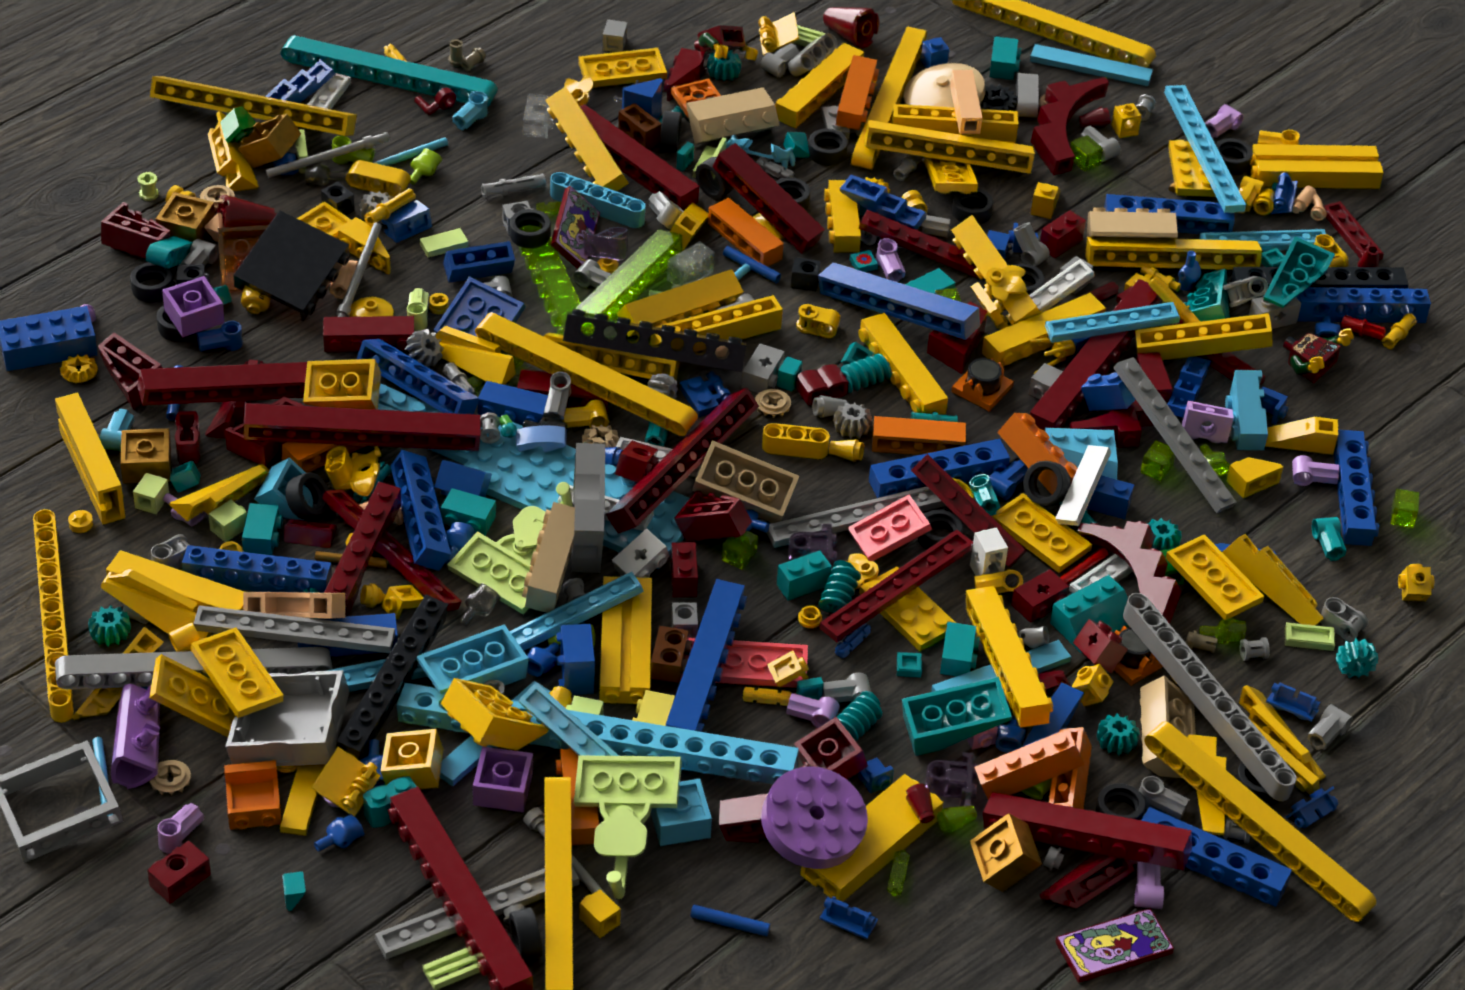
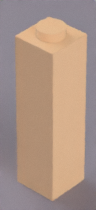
[950,70,982,134]

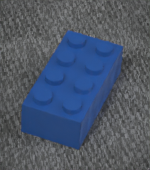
[0,306,98,371]

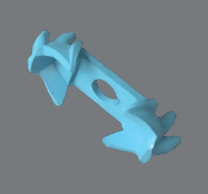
[726,135,795,170]

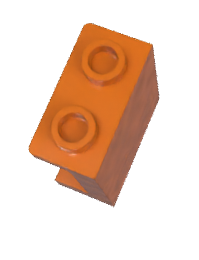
[224,760,281,830]

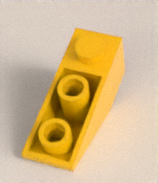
[665,203,708,252]
[338,217,391,275]
[1265,417,1338,455]

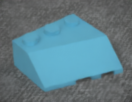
[1045,428,1118,480]

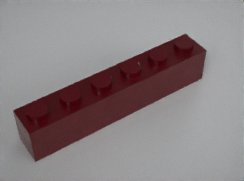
[712,143,825,254]

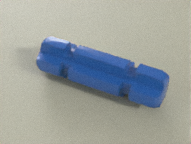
[835,623,871,659]

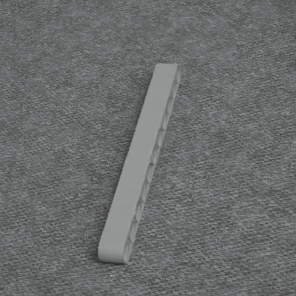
[1123,593,1297,801]
[55,647,332,690]

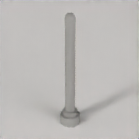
[523,807,606,894]

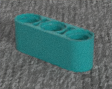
[146,236,193,269]

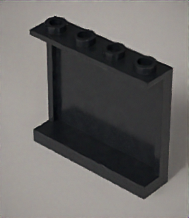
[233,210,351,321]

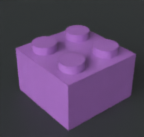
[162,276,224,337]
[473,746,533,812]

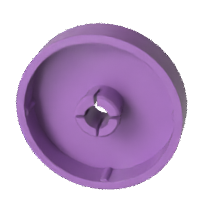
[761,767,867,869]

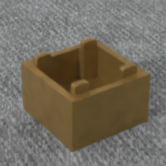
[238,114,301,168]
[156,192,215,242]
[121,428,171,483]
[970,813,1042,892]

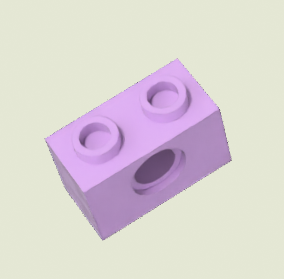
[1182,401,1234,443]

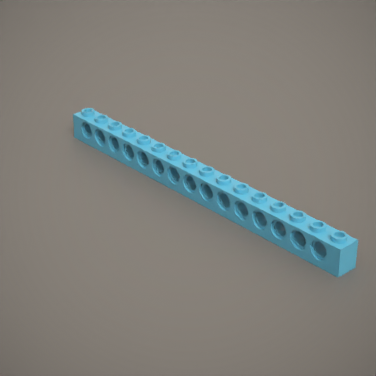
[397,683,799,784]

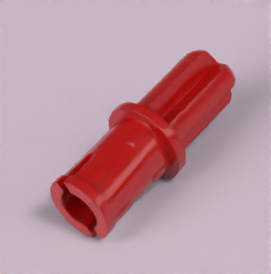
[1341,315,1386,340]

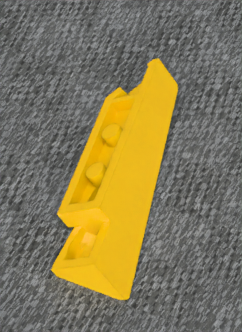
[208,111,259,192]
[436,326,516,385]
[169,464,270,522]
[1222,534,1324,626]
[101,569,211,640]
[72,627,163,720]
[1239,685,1326,781]
[1188,734,1226,836]

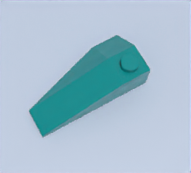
[1263,236,1335,308]
[1180,269,1229,322]

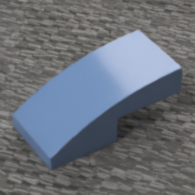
[516,425,567,452]

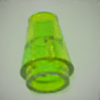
[937,805,977,833]

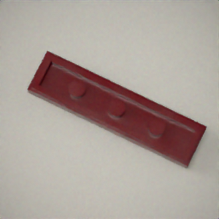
[1323,201,1384,260]

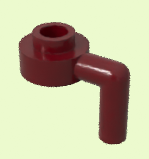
[414,87,456,115]

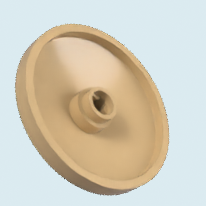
[903,63,986,107]

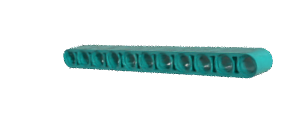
[281,36,498,107]

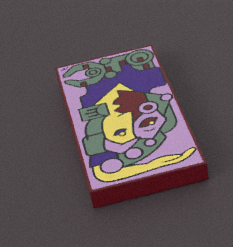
[550,186,600,269]
[1055,908,1174,983]

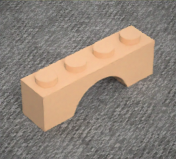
[243,592,345,618]

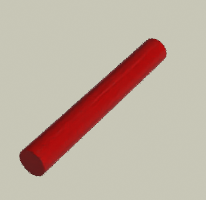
[1059,548,1108,584]

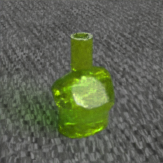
[1200,444,1230,476]
[1199,618,1246,644]

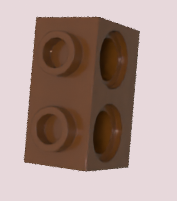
[618,103,662,150]
[650,626,692,683]

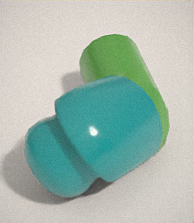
[500,415,517,438]

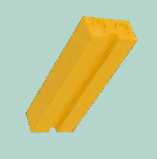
[1250,144,1383,189]
[55,392,125,525]
[600,576,652,704]
[801,774,943,902]

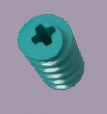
[841,354,892,393]
[819,560,861,613]
[837,691,883,741]

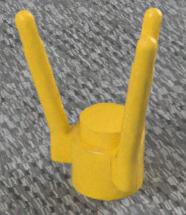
[1030,339,1076,374]

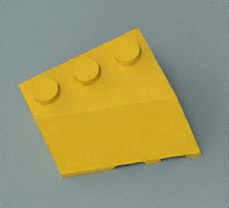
[440,678,549,751]

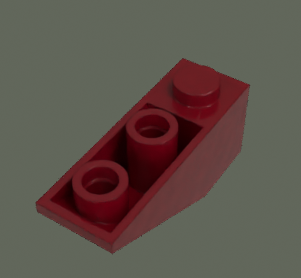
[664,48,705,101]

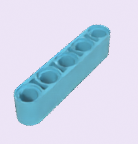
[550,172,646,228]

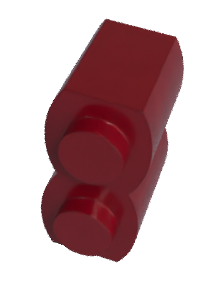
[795,364,849,405]
[175,411,201,464]

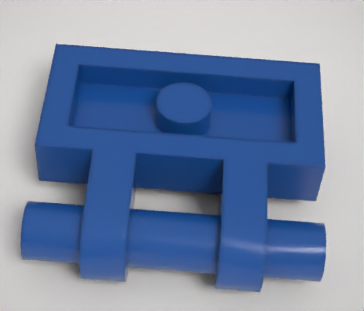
[679,371,731,418]

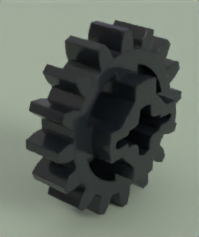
[980,84,1018,111]

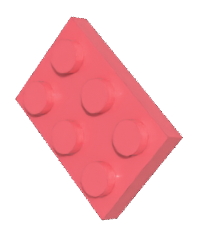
[847,494,932,561]

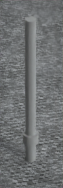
[266,132,390,178]
[336,223,382,317]

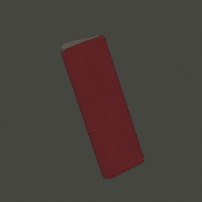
[284,519,337,548]

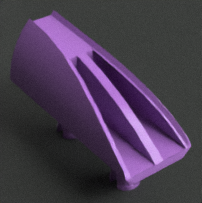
[111,684,160,789]

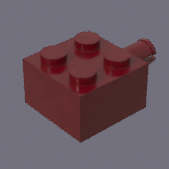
[794,717,868,780]

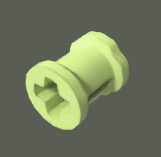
[138,172,159,201]

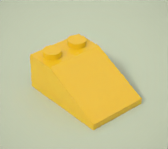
[303,359,381,410]

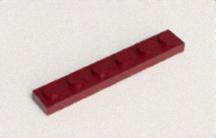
[859,210,978,278]
[911,454,1027,568]

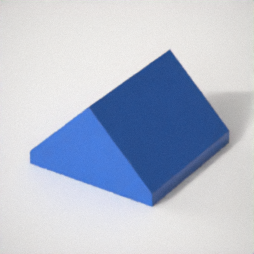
[622,78,663,120]

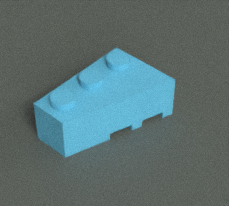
[1225,370,1268,450]

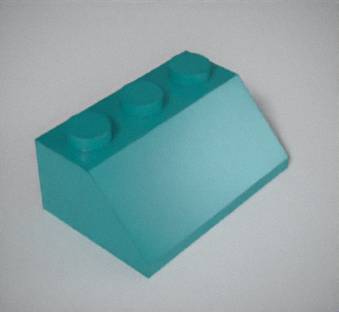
[1050,575,1130,653]

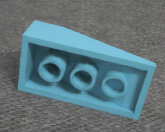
[416,624,528,694]

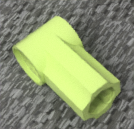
[407,288,429,331]

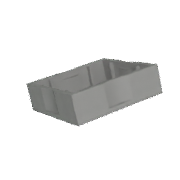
[572,443,605,573]
[225,670,349,766]

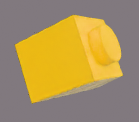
[1031,182,1061,219]
[1226,457,1283,498]

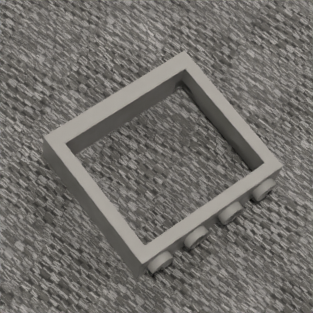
[0,740,124,863]

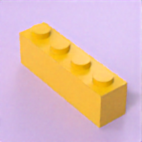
[824,180,861,252]

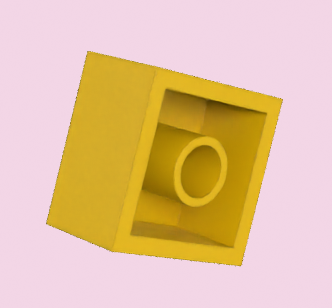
[381,729,444,789]

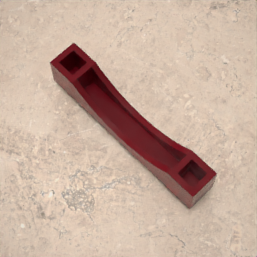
[324,481,401,616]

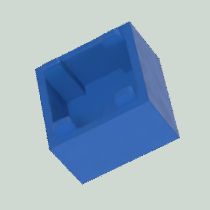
[556,624,595,695]

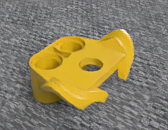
[325,446,381,496]

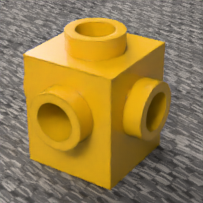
[1398,564,1435,601]
[1072,664,1114,706]

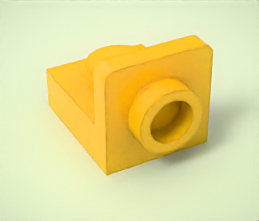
[382,585,424,620]
[767,651,809,687]

